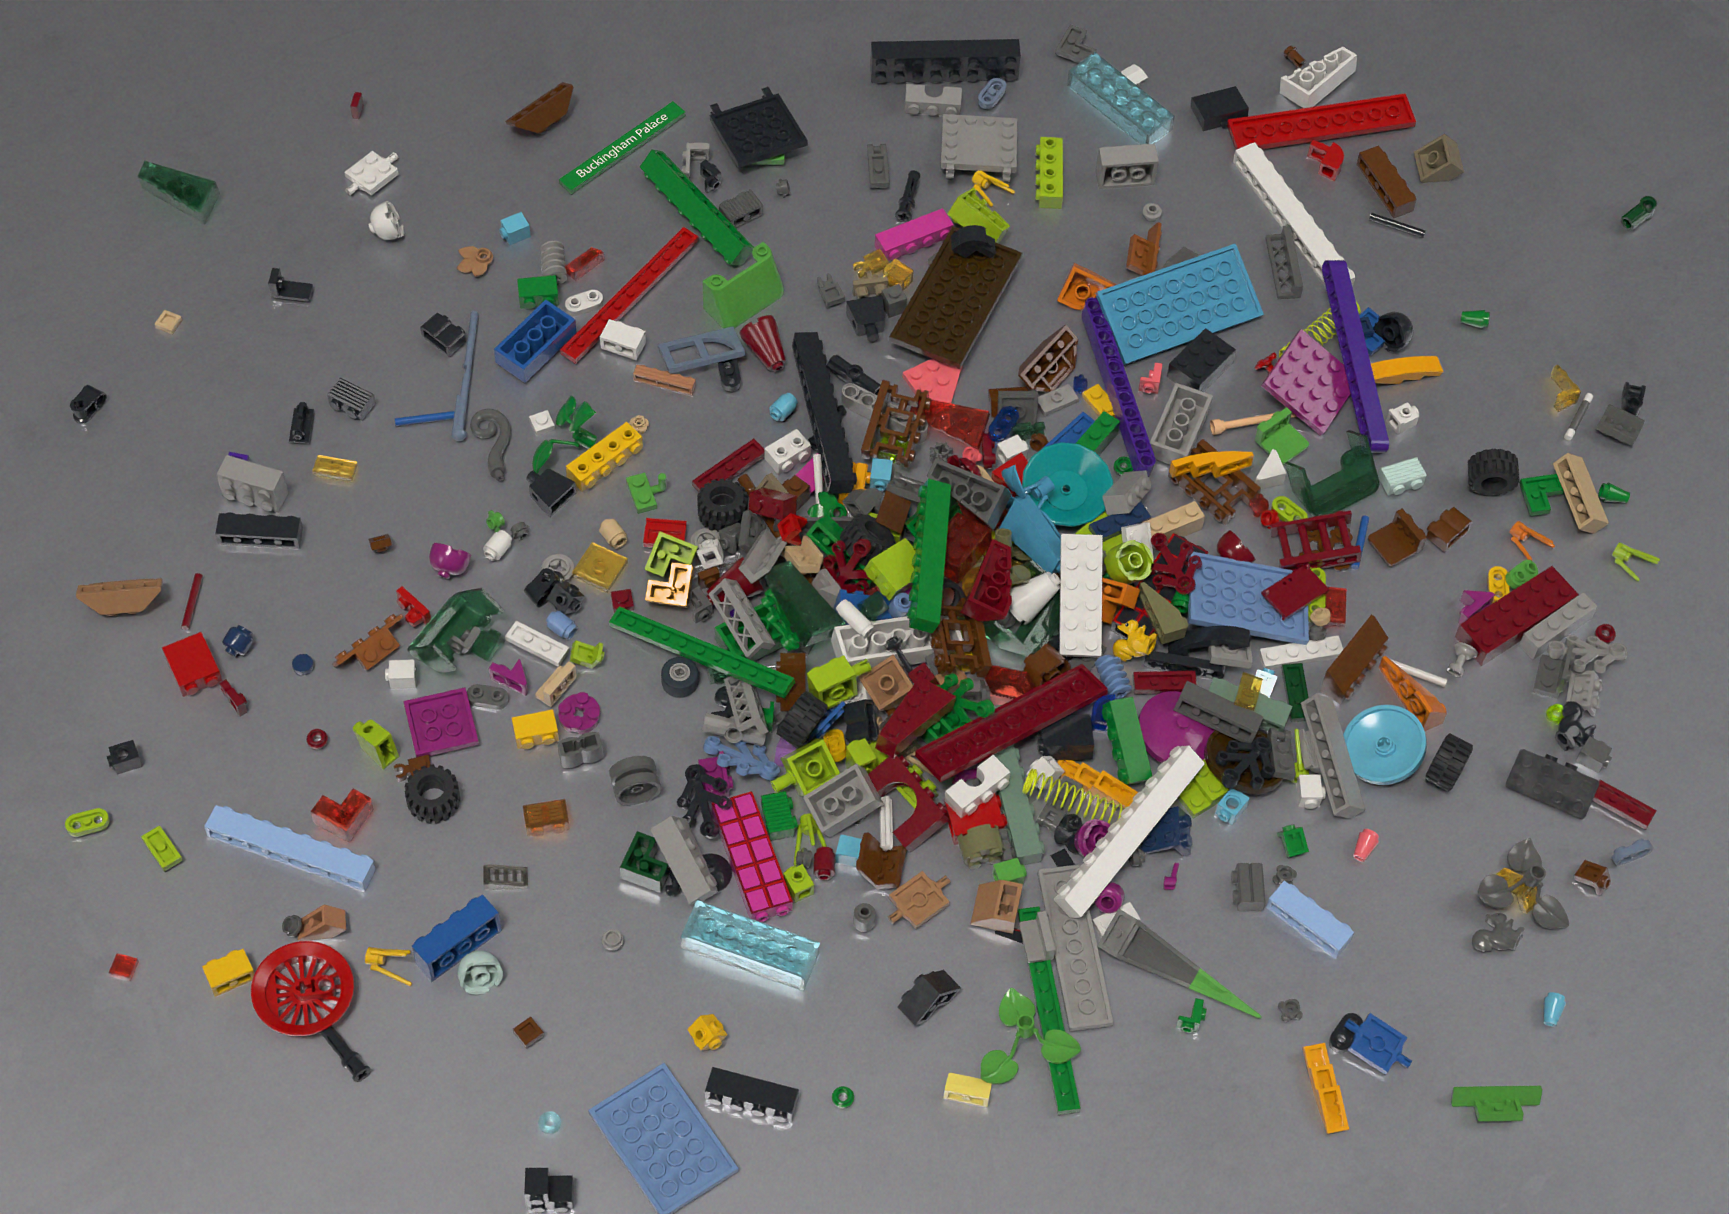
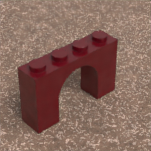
[868,755,950,852]

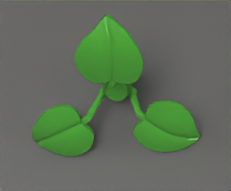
[981,987,1081,1084]

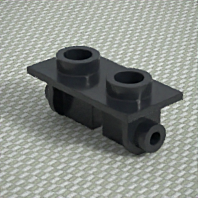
[289,402,314,443]

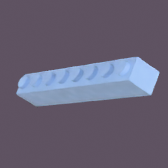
[204,805,376,892]

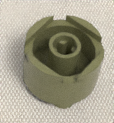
[957,824,1006,870]

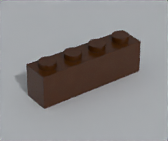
[1356,145,1416,218]

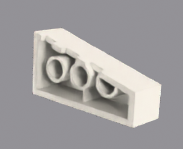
[1280,47,1357,108]

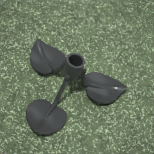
[1477,838,1569,929]

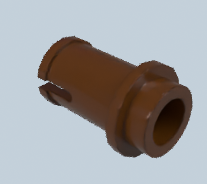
[1284,46,1306,69]

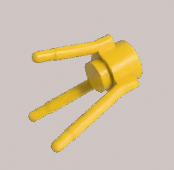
[972,170,1015,207]
[365,947,412,986]

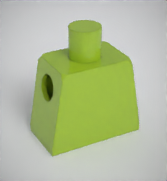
[353,719,399,770]

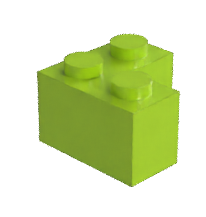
[644,531,698,578]
[845,738,889,774]

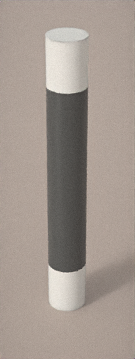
[1564,393,1593,441]

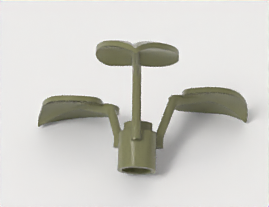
[947,528,1031,584]

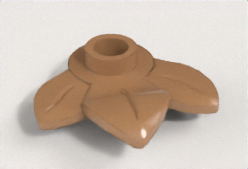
[457,246,493,277]

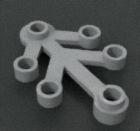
[1547,635,1628,673]

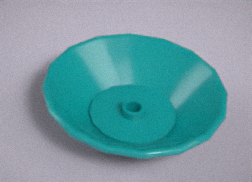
[1022,442,1113,527]

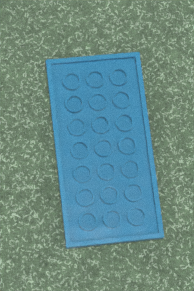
[1095,243,1264,365]

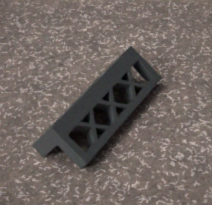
[1265,225,1303,300]

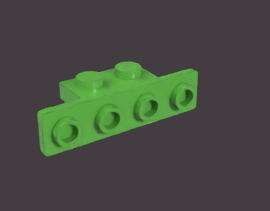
[1451,1086,1542,1122]

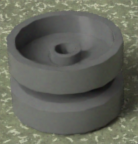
[609,756,661,805]

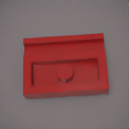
[643,518,687,548]

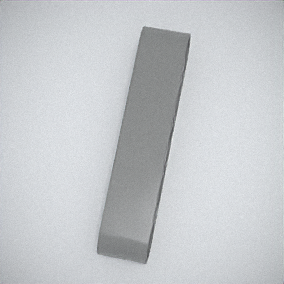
[841,383,928,443]

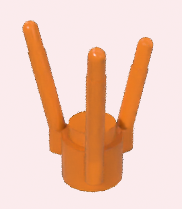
[1509,521,1555,561]

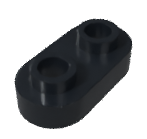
[718,358,741,392]
[1329,1013,1363,1053]

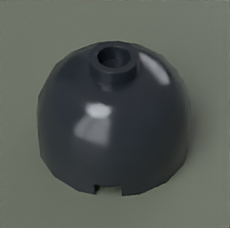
[1374,312,1414,352]

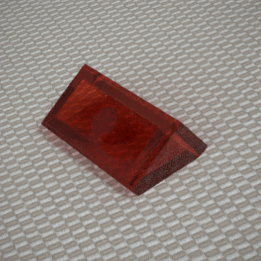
[565,247,604,281]

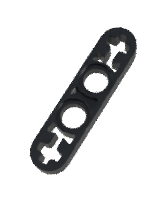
[1144,651,1225,679]

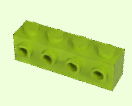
[1035,137,1063,209]

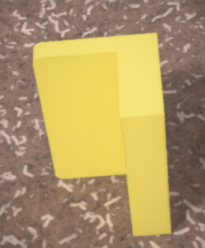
[943,1073,992,1107]

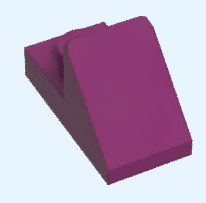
[1458,590,1495,624]
[488,659,528,696]

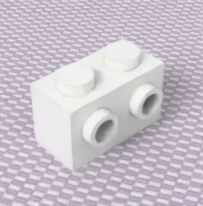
[600,319,646,360]
[764,429,811,475]

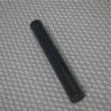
[1369,213,1426,237]

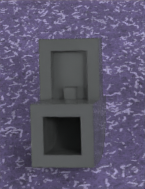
[842,488,884,517]

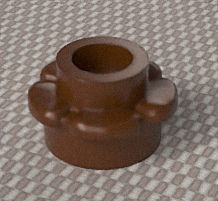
[1030,433,1049,452]

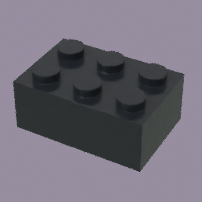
[1167,328,1236,392]

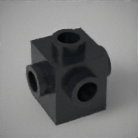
[547,581,584,614]

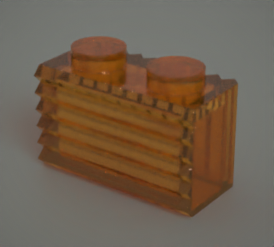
[523,799,570,837]

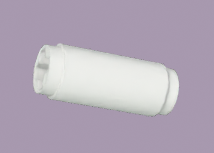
[836,599,875,638]

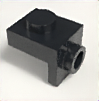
[700,159,721,194]

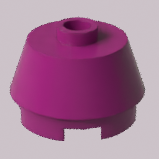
[1074,819,1111,857]

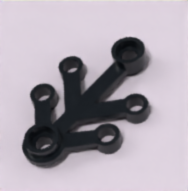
[1215,737,1275,790]
[677,764,732,839]

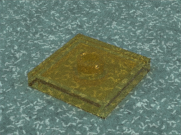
[572,542,628,593]

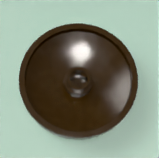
[1204,730,1283,794]

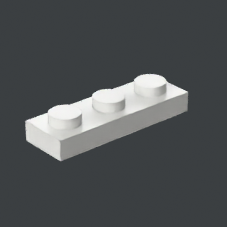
[505,621,570,667]

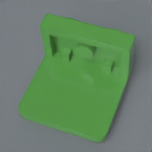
[1255,407,1309,465]

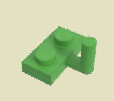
[626,472,667,514]

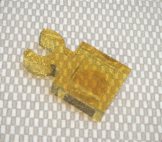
[853,249,889,278]

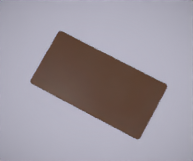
[876,490,911,533]

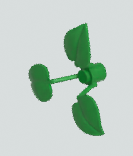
[532,396,597,473]

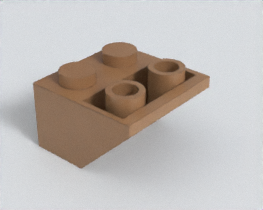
[970,880,1023,934]

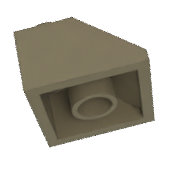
[1414,134,1464,183]

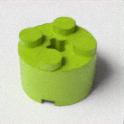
[1104,540,1153,585]

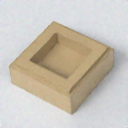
[155,310,182,335]

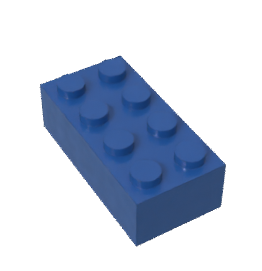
[494,300,577,383]
[412,894,502,983]

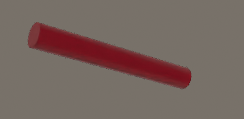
[181,573,203,630]

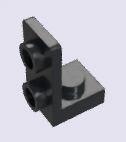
[268,268,313,302]

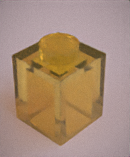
[883,259,914,291]

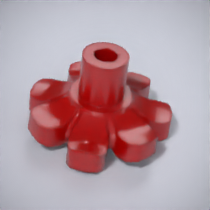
[1255,352,1277,373]

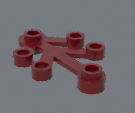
[1149,533,1202,594]
[823,539,871,593]

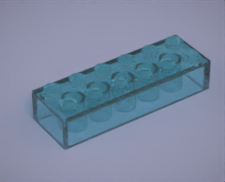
[1067,52,1175,145]
[681,900,820,991]

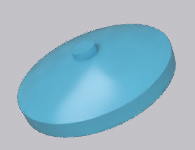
[1343,705,1427,785]

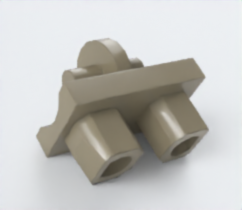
[852,271,888,299]

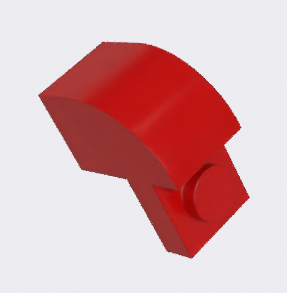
[1307,140,1344,181]

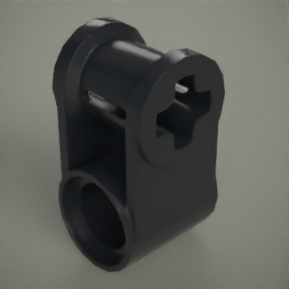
[1621,382,1646,417]
[70,385,107,424]
[524,568,564,607]

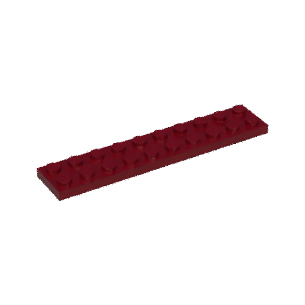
[915,664,1108,783]

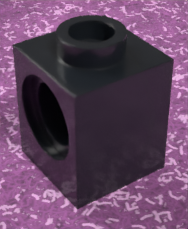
[107,740,142,775]

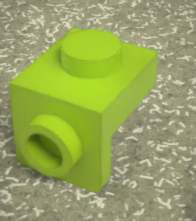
[570,640,604,669]

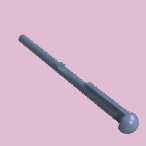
[452,311,478,441]

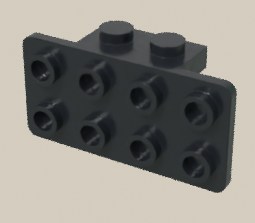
[1506,749,1599,819]

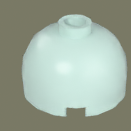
[457,950,503,995]

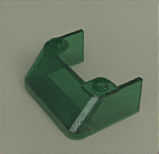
[1284,430,1380,517]
[983,559,1060,656]
[407,588,505,673]

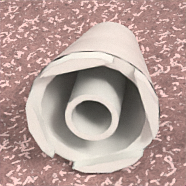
[1009,572,1061,625]

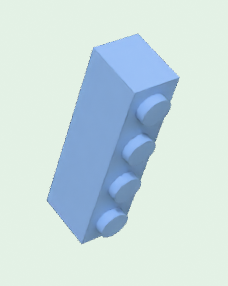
[1266,881,1354,959]

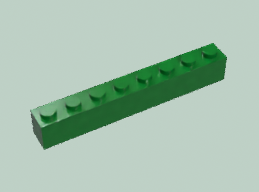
[640,149,755,266]
[907,478,951,633]

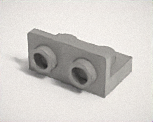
[1566,671,1602,716]

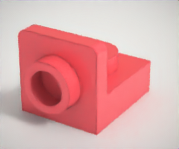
[1139,363,1163,394]

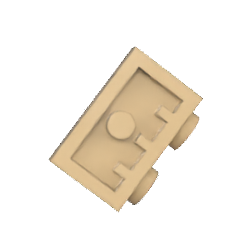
[535,661,577,707]

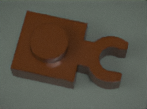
[394,755,430,782]

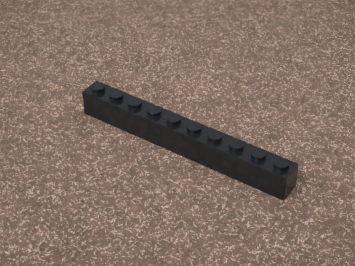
[792,332,857,494]

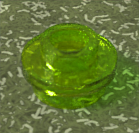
[1546,704,1564,724]

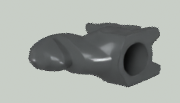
[1472,913,1525,952]

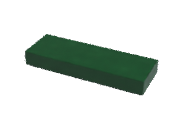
[1281,663,1309,722]

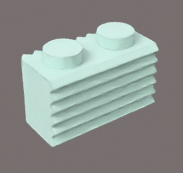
[1378,457,1427,496]

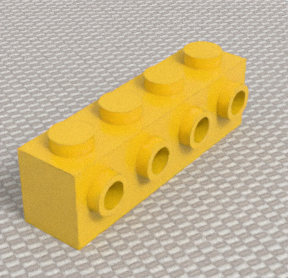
[566,422,643,492]

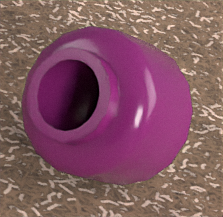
[1095,882,1125,914]

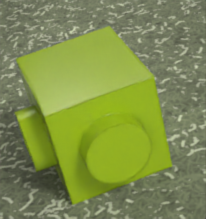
[783,864,814,903]

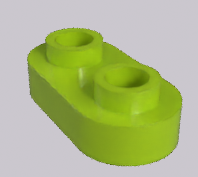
[1271,496,1308,522]
[65,808,110,837]

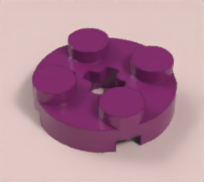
[558,692,600,734]

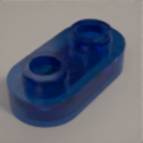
[988,406,1019,442]

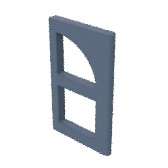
[657,326,745,374]

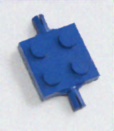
[1344,1013,1412,1075]

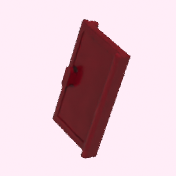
[1261,563,1329,621]

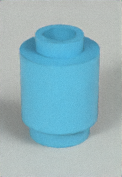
[769,393,798,421]

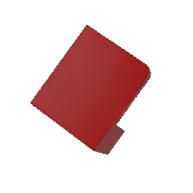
[777,513,808,546]

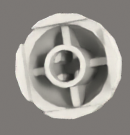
[369,201,404,240]

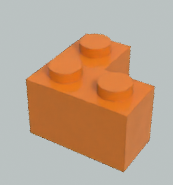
[1102,578,1140,624]

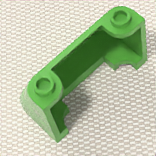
[703,242,784,329]

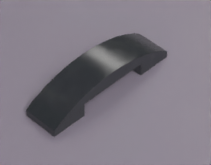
[1168,626,1250,656]

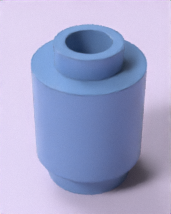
[888,593,911,618]
[546,611,578,640]

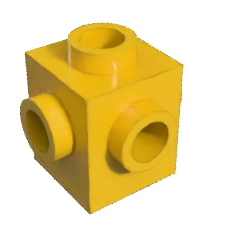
[687,1014,727,1050]

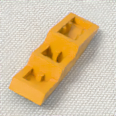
[1371,356,1444,384]
[1169,451,1254,478]
[1057,760,1138,809]
[1302,1043,1349,1134]

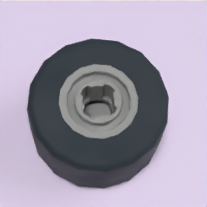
[661,657,699,698]

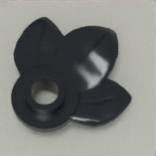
[1054,814,1083,855]

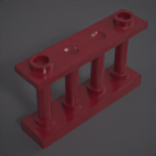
[1271,510,1361,571]

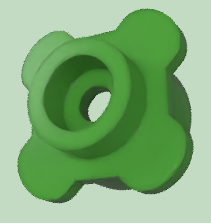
[486,510,505,532]

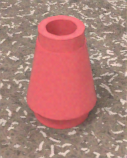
[1353,829,1379,862]

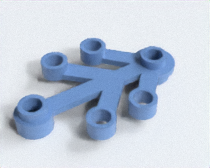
[703,736,780,780]

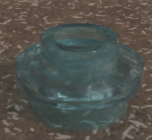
[538,1112,561,1134]

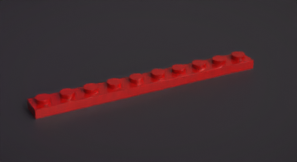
[560,227,699,364]

